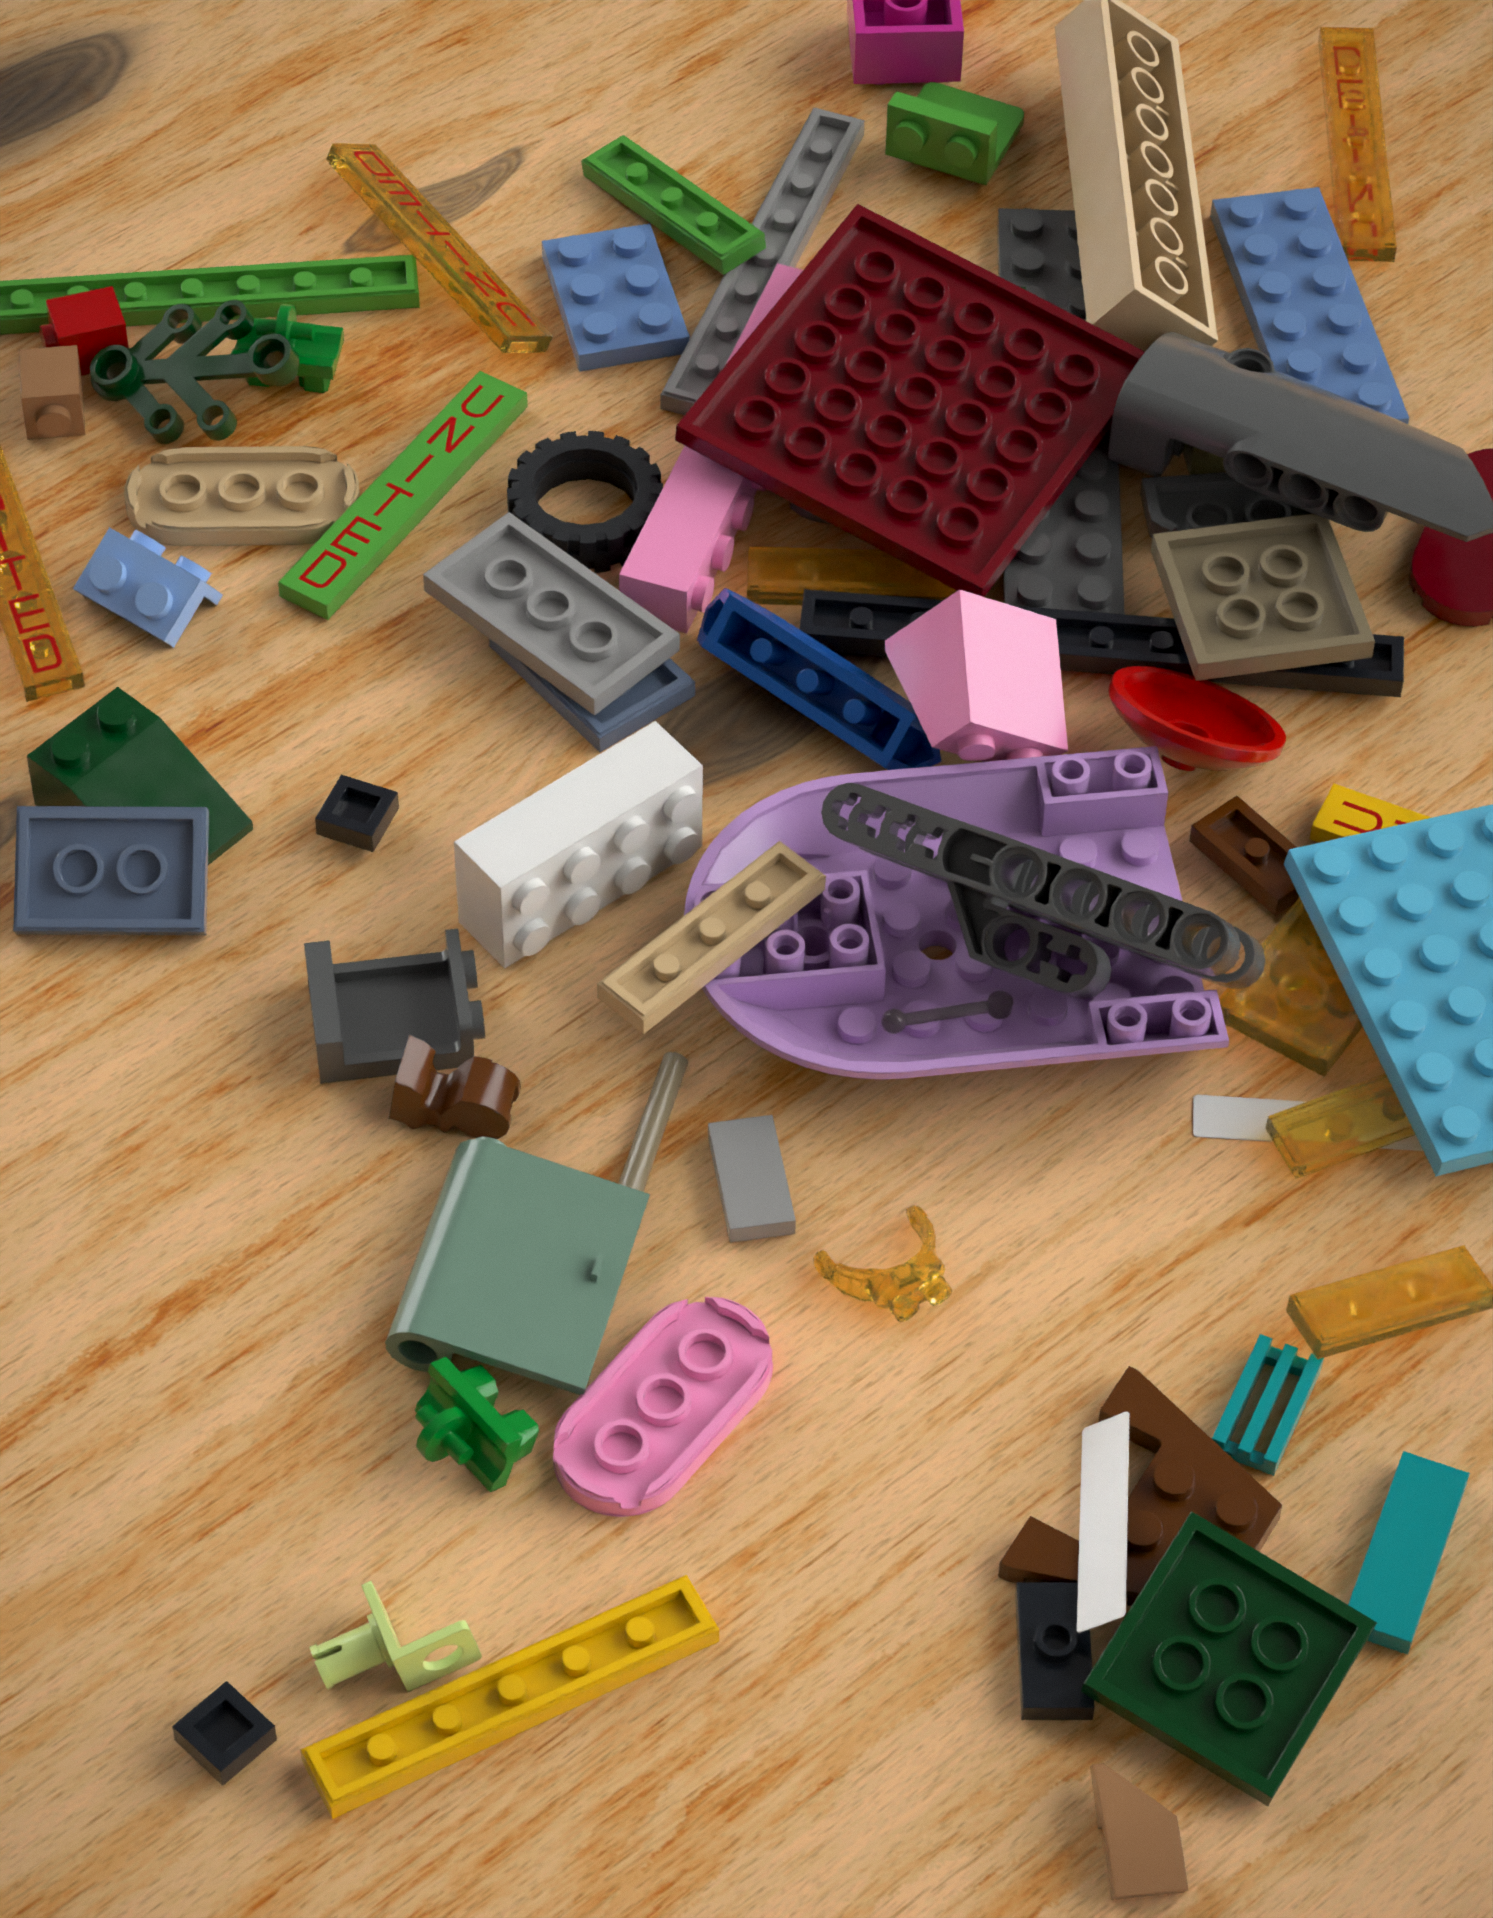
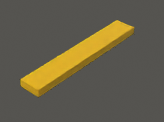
[300,1575,719,1819]

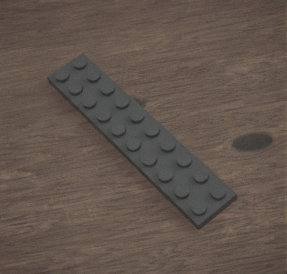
[997,208,1125,614]

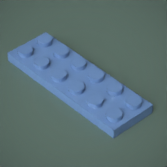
[1210,187,1409,424]

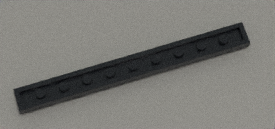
[799,589,1404,697]

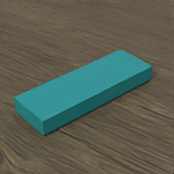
[1348,1451,1470,1655]

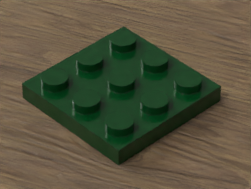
[1081,1511,1377,1806]

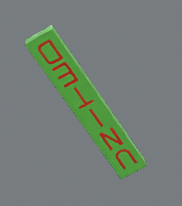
[278,371,528,620]

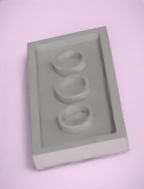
[423,512,680,716]

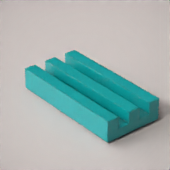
[1212,1334,1324,1476]

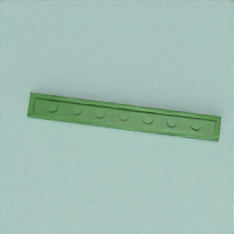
[0,255,420,335]

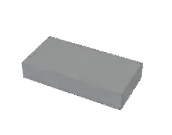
[708,1115,796,1243]

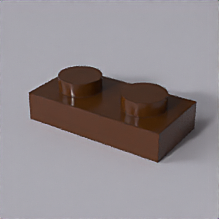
[1189,796,1300,916]

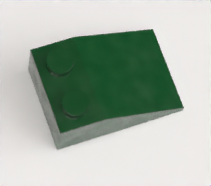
[27,687,253,865]

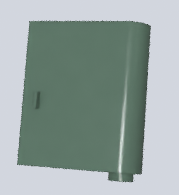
[385,1137,650,1395]

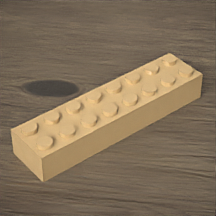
[1055,0,1218,351]

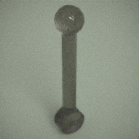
[881,991,1013,1034]

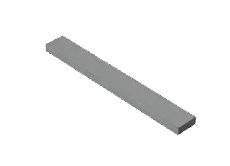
[660,108,865,415]

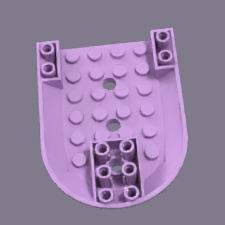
[684,746,1229,1079]

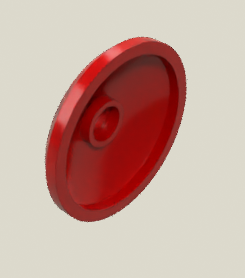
[1108,666,1286,771]

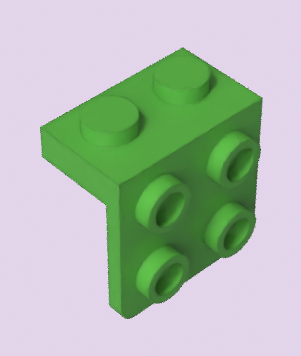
[885,82,1024,185]

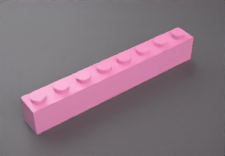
[619,263,803,633]

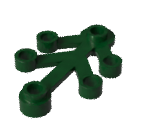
[90,300,299,444]

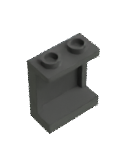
[304,928,485,1084]

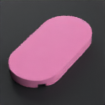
[553,1297,773,1517]

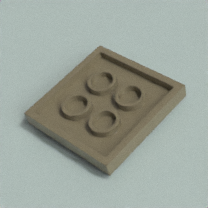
[1151,514,1375,681]

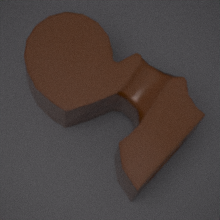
[389,1035,521,1139]

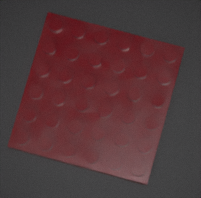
[675,204,1145,597]

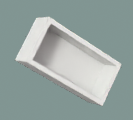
[454,721,703,968]

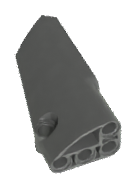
[1108,332,1493,542]

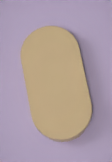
[124,446,360,546]

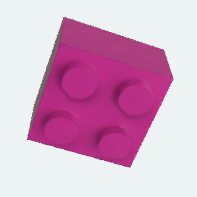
[847,0,964,85]

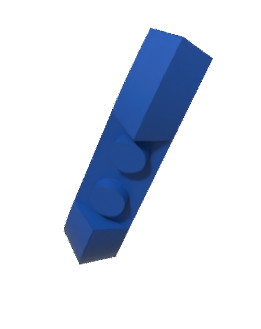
[697,588,942,770]

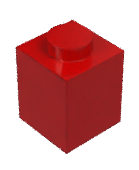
[39,286,129,376]

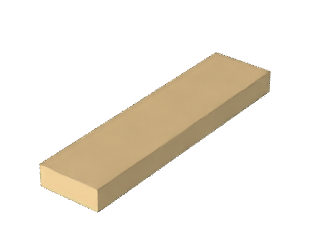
[597,841,826,1034]

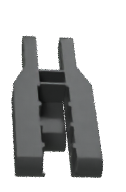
[821,783,1266,999]

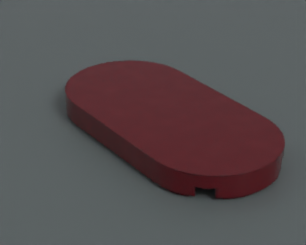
[1409,448,1493,627]

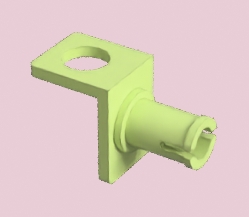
[309,1581,482,1692]

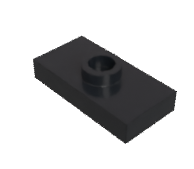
[1015,1582,1095,1720]

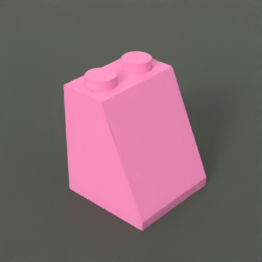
[885,589,1068,762]

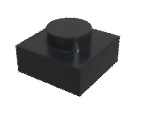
[315,774,399,852]
[172,1681,277,1786]

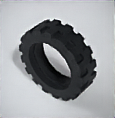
[507,431,663,573]

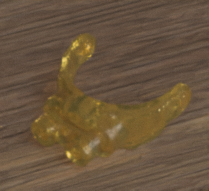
[813,1205,952,1322]

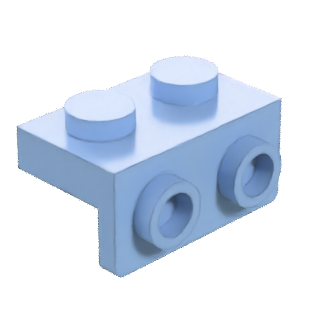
[73,527,223,648]

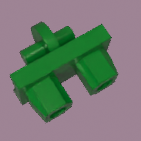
[231,303,344,393]
[415,1357,539,1492]

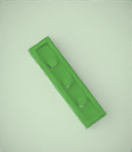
[581,135,766,275]

